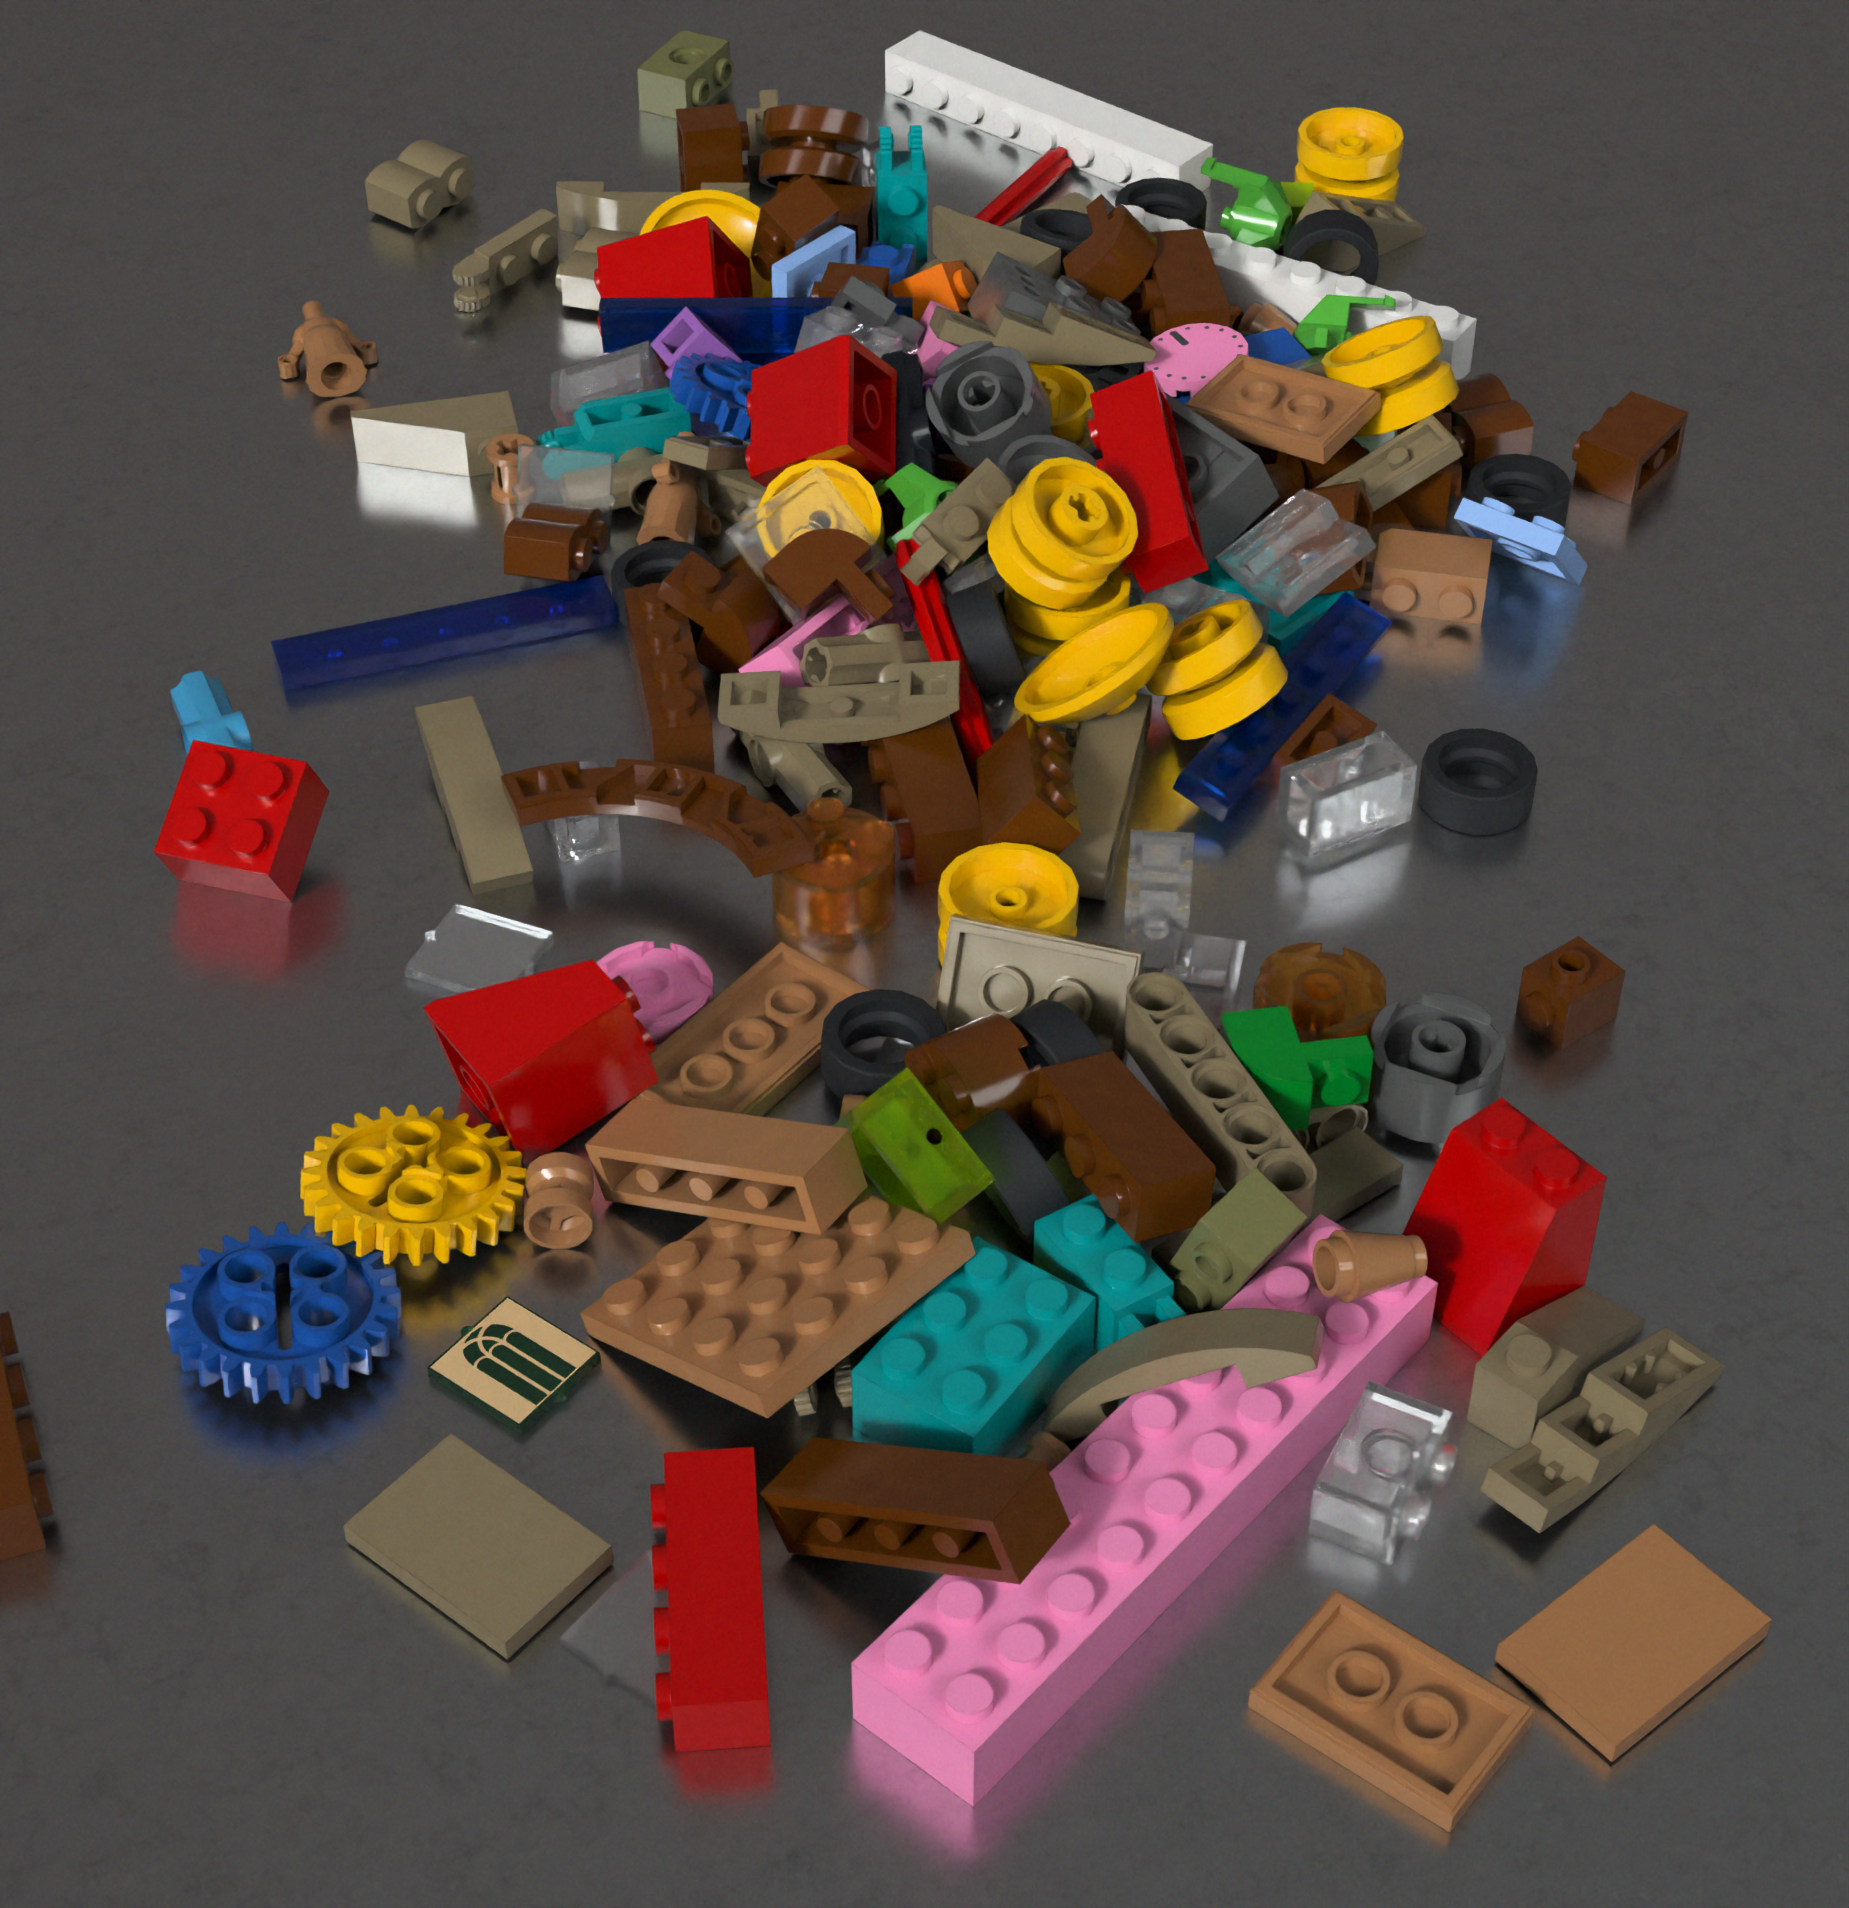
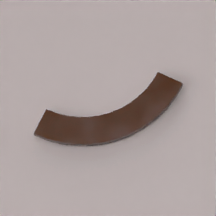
[500,759,814,878]

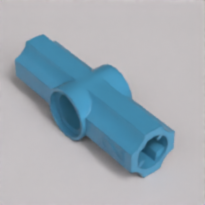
[170,670,253,756]

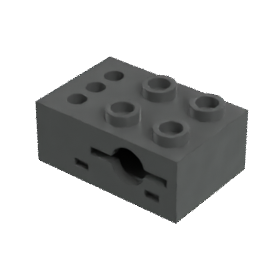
[967,251,1143,392]
[1084,392,1280,565]

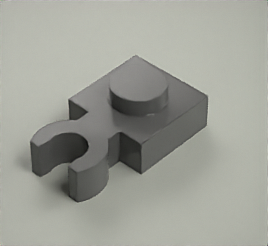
[827,275,925,353]

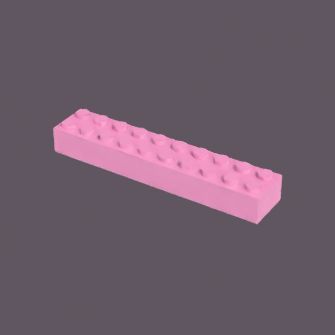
[851,1214,1438,1807]

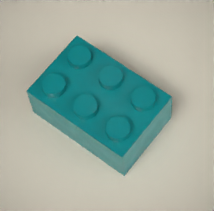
[851,1236,1096,1457]

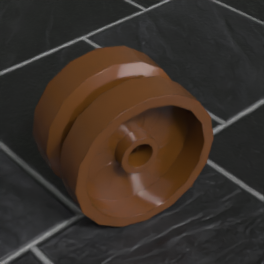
[759,105,869,188]

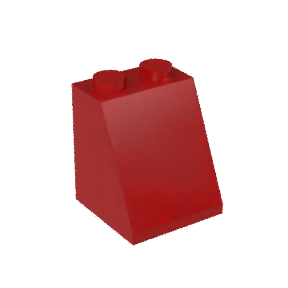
[594,216,758,359]
[745,334,897,488]
[423,959,659,1168]
[1402,1097,1607,1357]

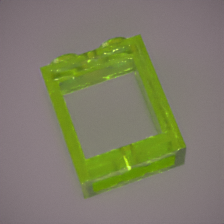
[833,1067,996,1226]

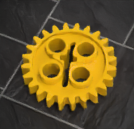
[300,1105,526,1266]

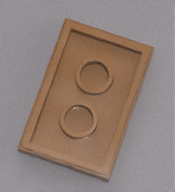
[1184,354,1381,464]
[1495,1524,1772,1762]
[1248,1589,1536,1833]

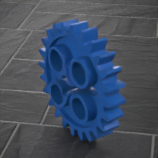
[669,353,762,441]
[165,1222,402,1404]

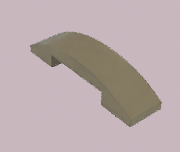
[556,181,750,236]
[717,660,960,743]
[1041,1308,1325,1442]

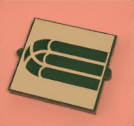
[427,1296,601,1435]

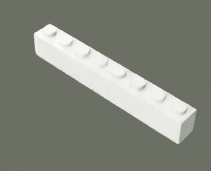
[885,30,1213,192]
[1122,204,1477,380]

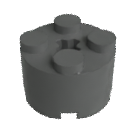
[926,341,1052,470]
[1366,992,1507,1149]

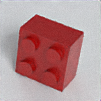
[154,740,329,903]

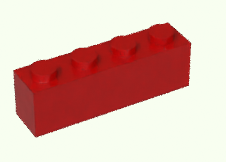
[1087,370,1209,594]
[650,1447,771,1752]

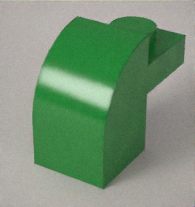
[1220,1006,1374,1130]

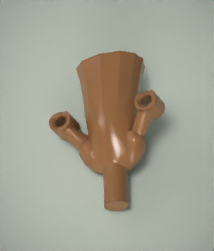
[277,301,379,397]
[636,431,721,545]

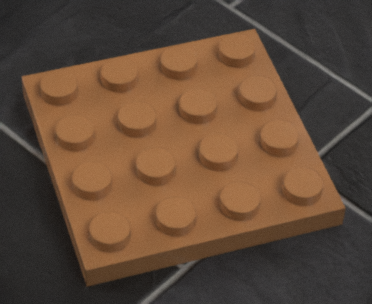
[580,1192,976,1418]

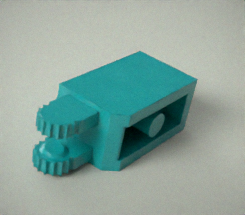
[874,125,927,262]
[535,387,691,481]
[1033,1194,1186,1353]

